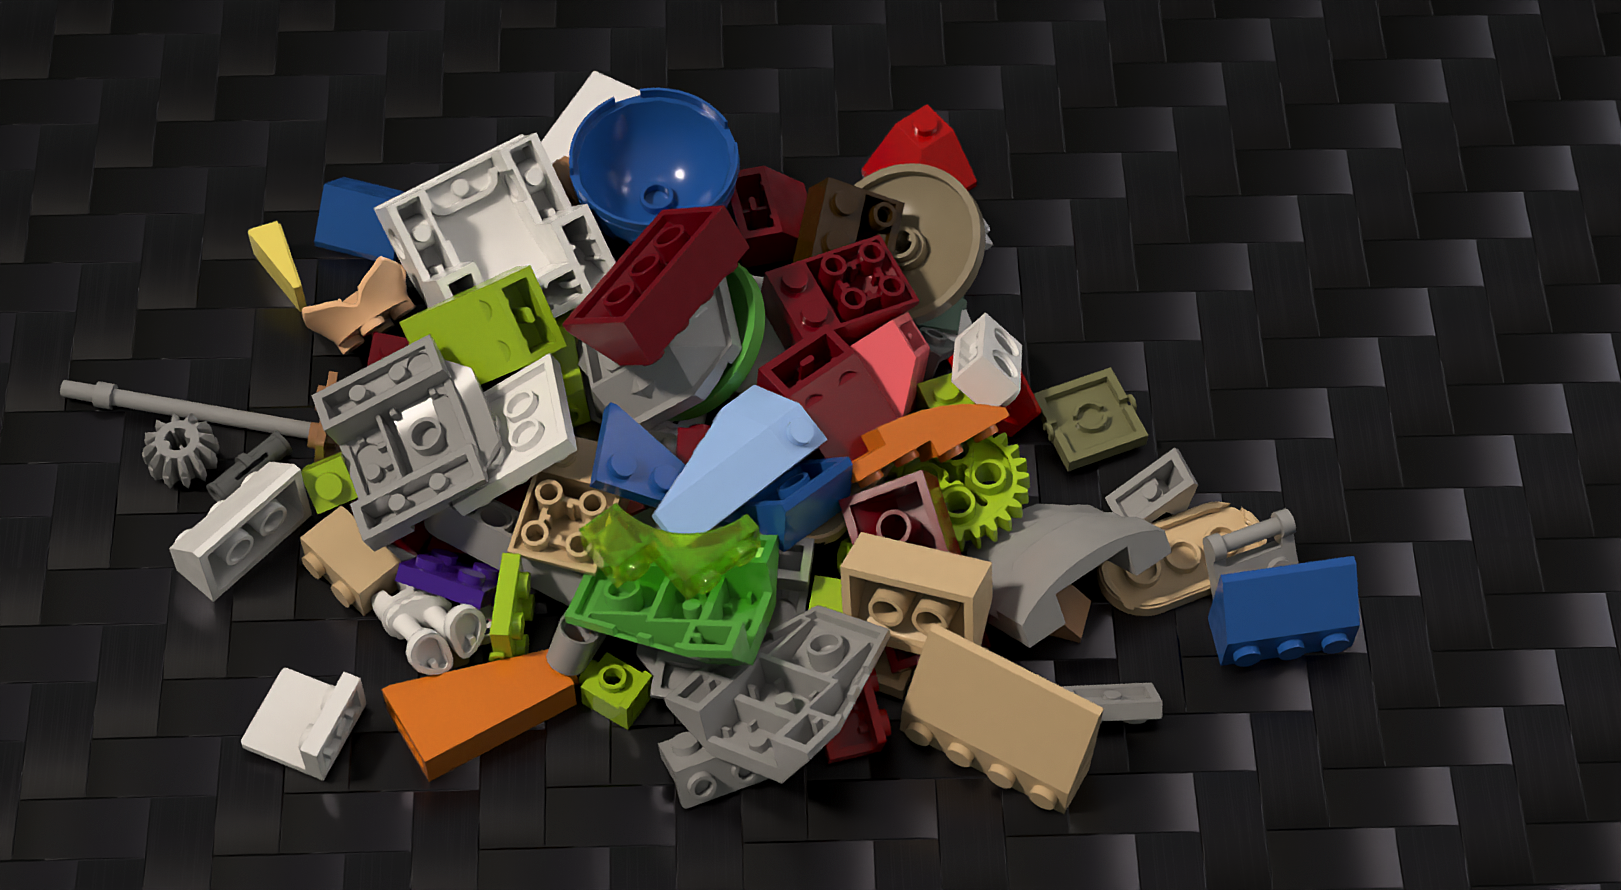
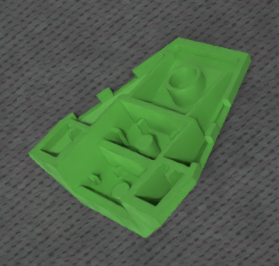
[564,534,779,666]

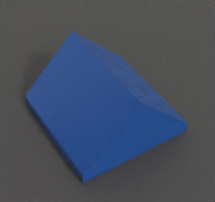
[314,177,404,261]
[738,457,853,552]

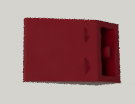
[761,235,919,350]
[757,323,898,461]

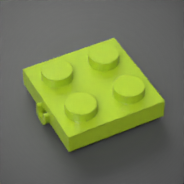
[489,553,535,662]

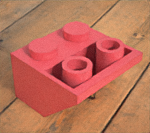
[850,312,931,418]

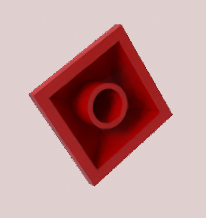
[862,104,977,191]

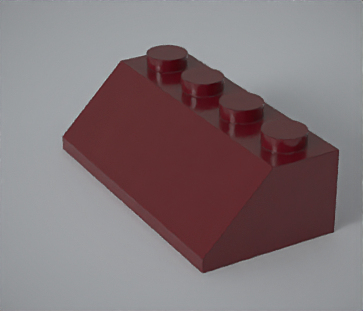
[562,205,750,366]
[839,470,991,674]

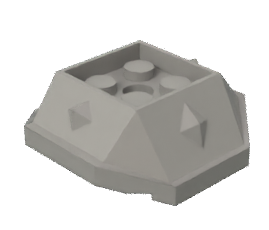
[575,276,742,431]

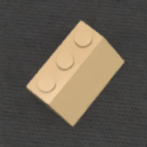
[840,532,992,655]

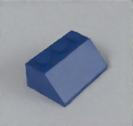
[1208,556,1360,667]

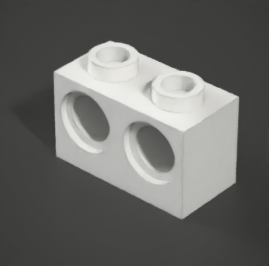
[951,312,1022,407]

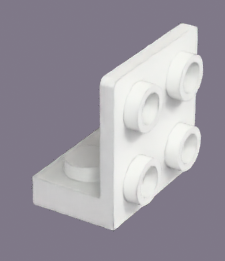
[241,668,367,781]

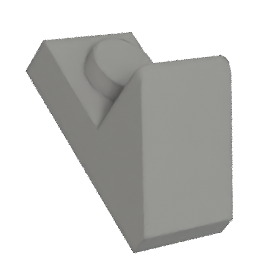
[1105,448,1198,523]

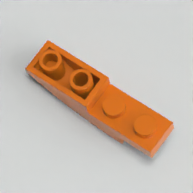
[851,404,1010,489]

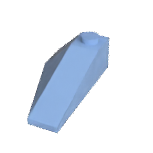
[652,384,828,553]

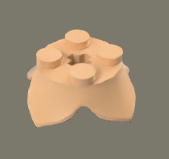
[302,256,416,355]

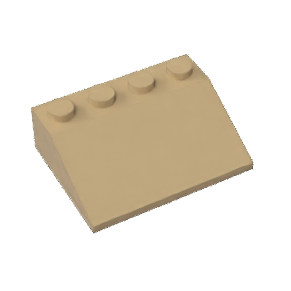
[900,623,1104,814]

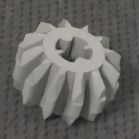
[142,412,220,489]

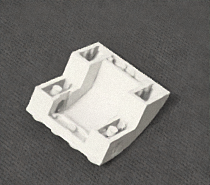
[373,133,616,318]

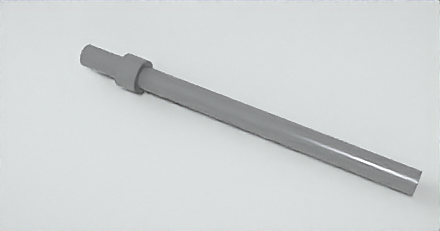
[60,380,311,439]

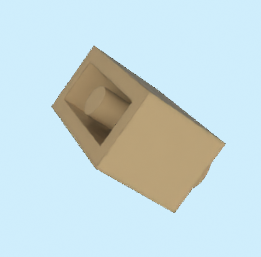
[300,505,401,616]

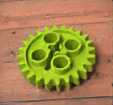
[885,432,1030,552]

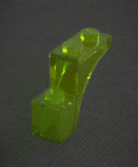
[579,503,761,600]

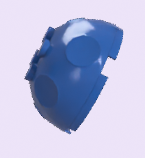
[569,88,740,245]

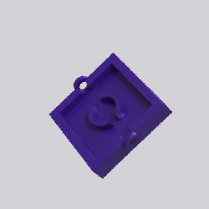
[395,548,499,610]

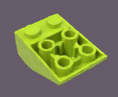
[399,265,567,385]

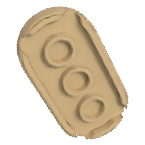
[1097,501,1267,616]

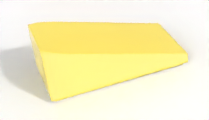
[248,221,307,312]

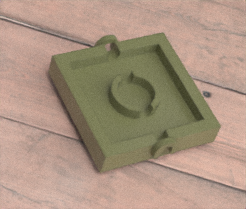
[1034,367,1148,471]

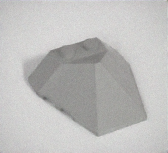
[664,605,891,783]

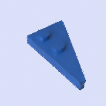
[589,402,744,529]

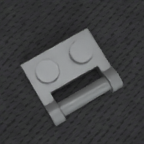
[1203,508,1299,598]

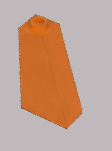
[382,649,579,782]

